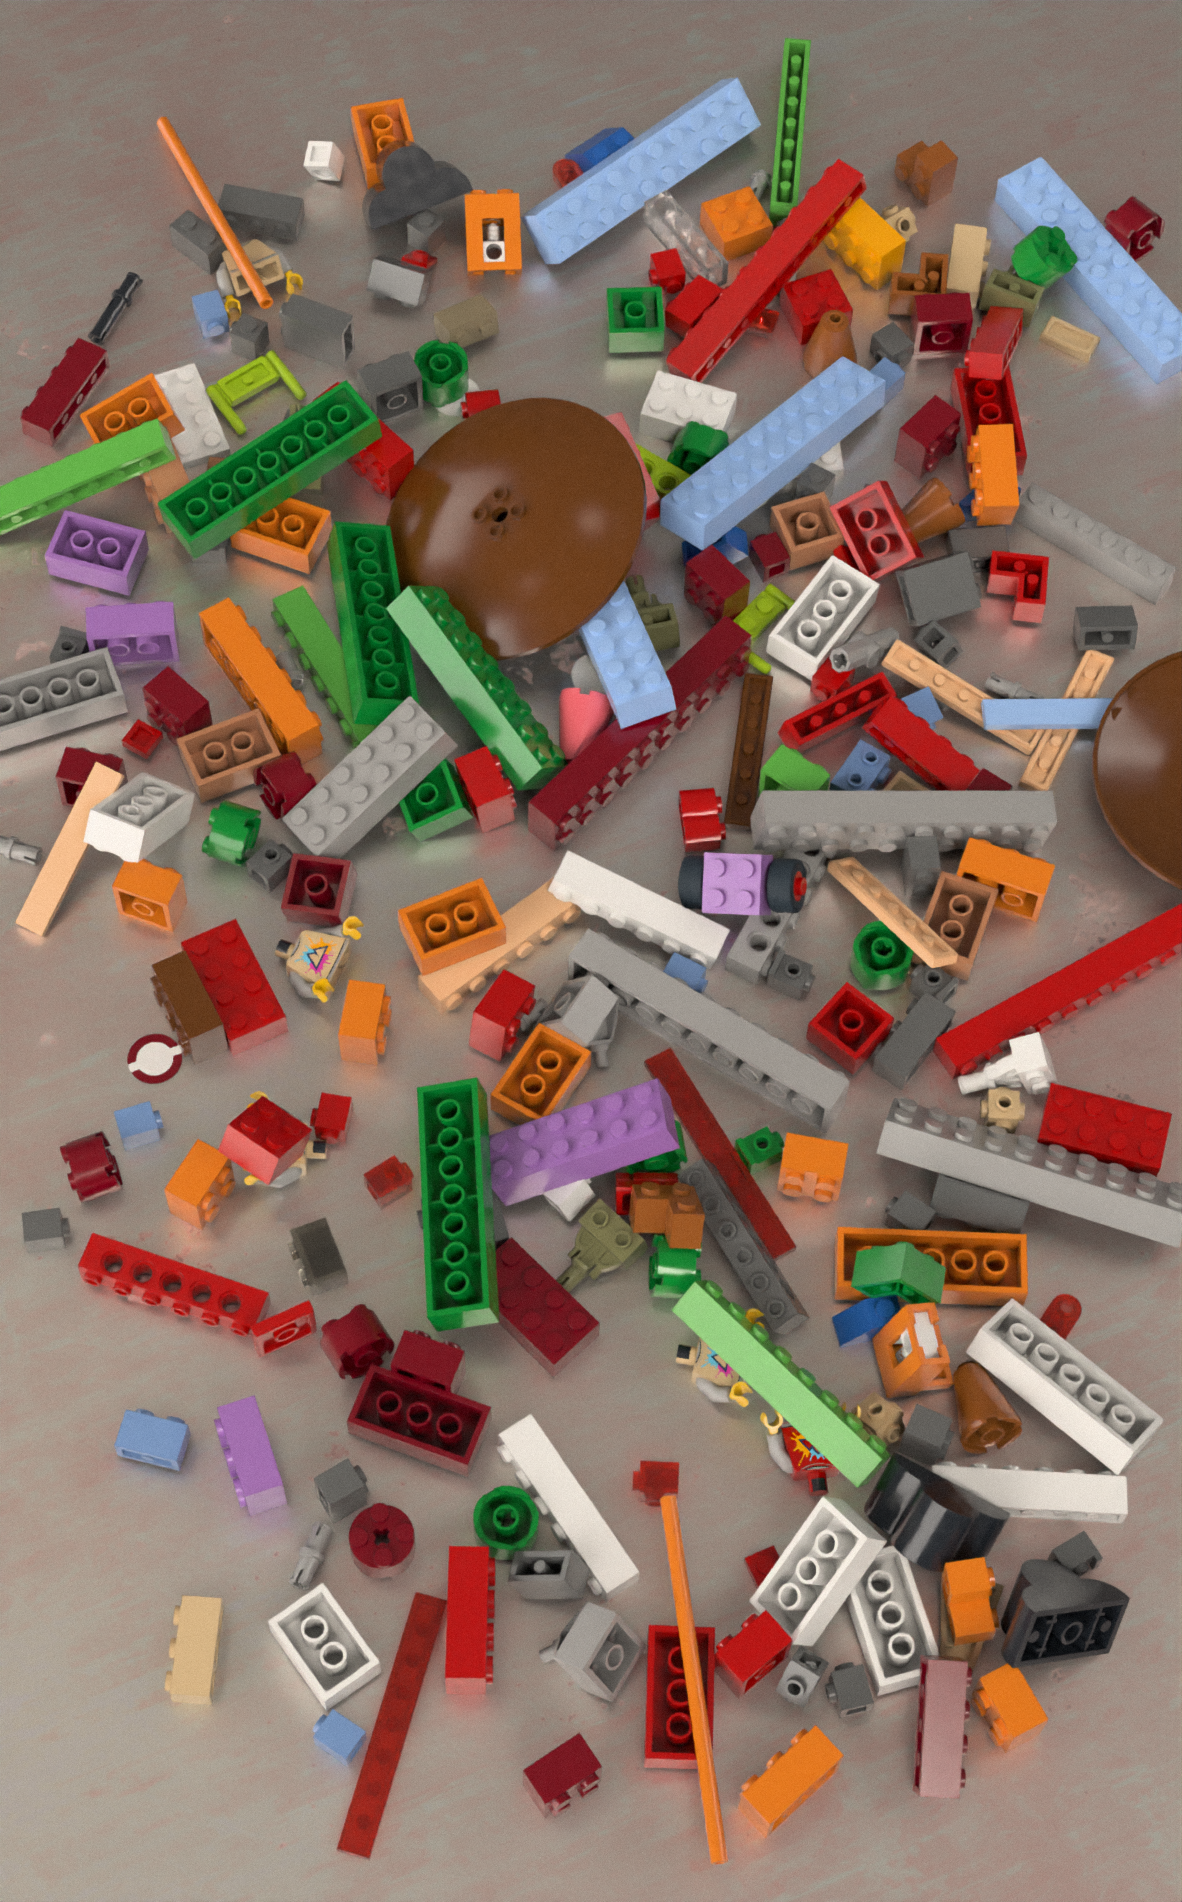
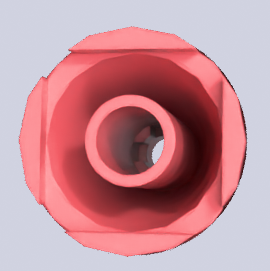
[559,688,614,764]

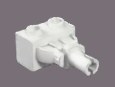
[957,1032,1057,1095]

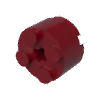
[1104,196,1165,262]
[253,751,317,821]
[60,1131,123,1203]
[320,1304,395,1379]
[348,1503,415,1579]

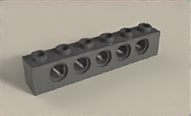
[677,1159,810,1335]

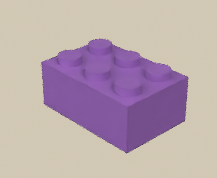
[45,510,149,596]
[86,601,180,666]
[214,1395,287,1516]

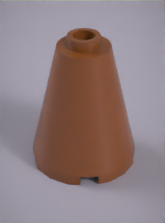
[803,310,857,379]
[902,477,966,543]
[953,1361,1022,1454]

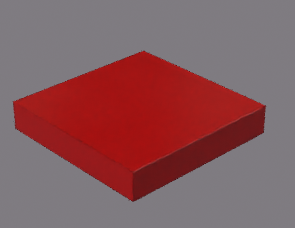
[250,1300,317,1357]

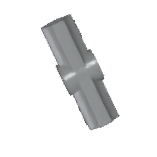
[829,627,899,673]

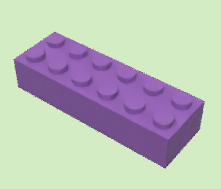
[489,1078,680,1206]

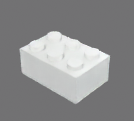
[639,370,737,443]
[268,1583,381,1711]

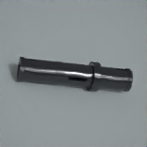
[88,272,143,346]

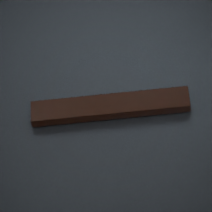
[724,672,773,832]

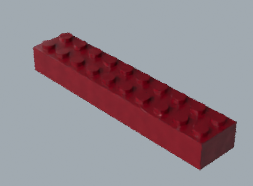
[528,615,752,852]

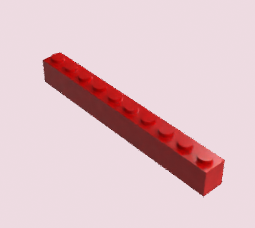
[666,159,867,383]
[933,903,1182,1080]

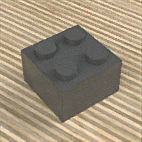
[357,351,423,423]

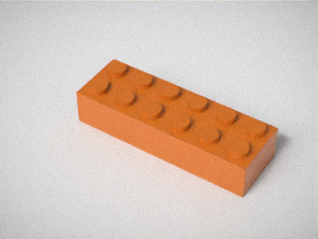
[199,597,324,765]
[834,1227,1028,1306]

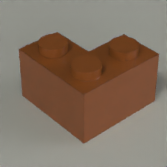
[894,140,958,207]
[888,252,949,316]
[628,1182,705,1249]

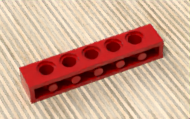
[78,1233,271,1337]

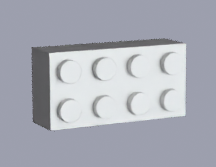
[766,555,880,681]
[83,772,195,863]
[749,1496,887,1646]
[846,1546,940,1696]

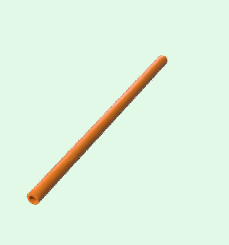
[156,117,273,309]
[660,1495,728,1865]

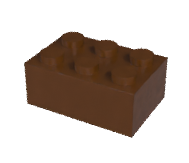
[150,950,228,1065]

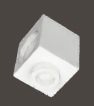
[303,141,345,181]

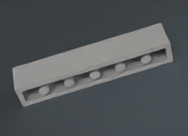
[1013,482,1176,605]

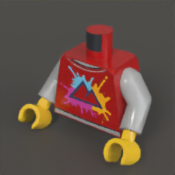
[760,1402,861,1496]

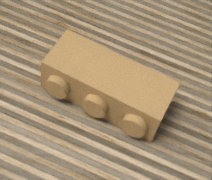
[946,223,991,309]
[165,1595,224,1705]

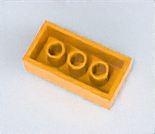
[814,185,906,291]

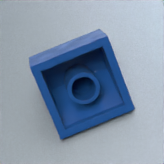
[565,127,635,175]

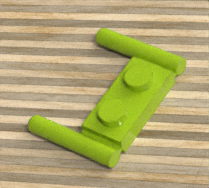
[205,350,307,435]
[733,583,795,674]

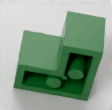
[851,1242,946,1304]

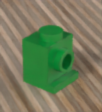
[734,1126,784,1177]

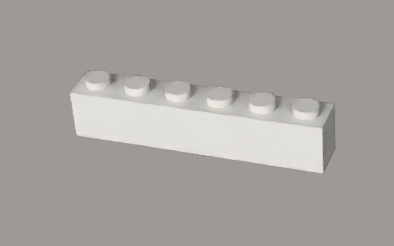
[548,850,730,970]
[497,1414,640,1602]
[931,1462,1128,1524]

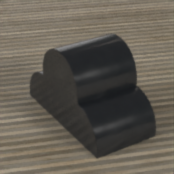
[362,140,473,230]
[864,1452,1010,1573]
[1000,1559,1130,1668]

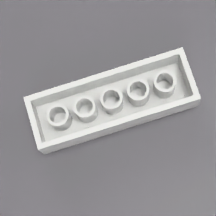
[966,1298,1164,1475]

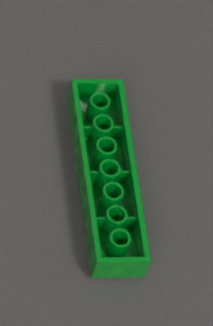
[157,380,382,560]
[327,521,419,725]
[386,586,568,791]
[417,1077,499,1332]

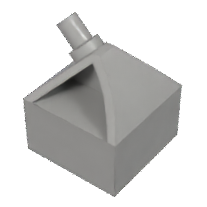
[532,975,619,1068]
[539,1601,646,1702]

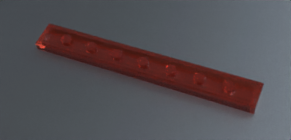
[644,1047,797,1261]
[337,1592,447,1860]

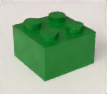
[606,287,665,353]
[399,758,474,842]

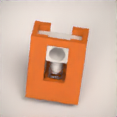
[465,189,522,276]
[872,1302,954,1398]

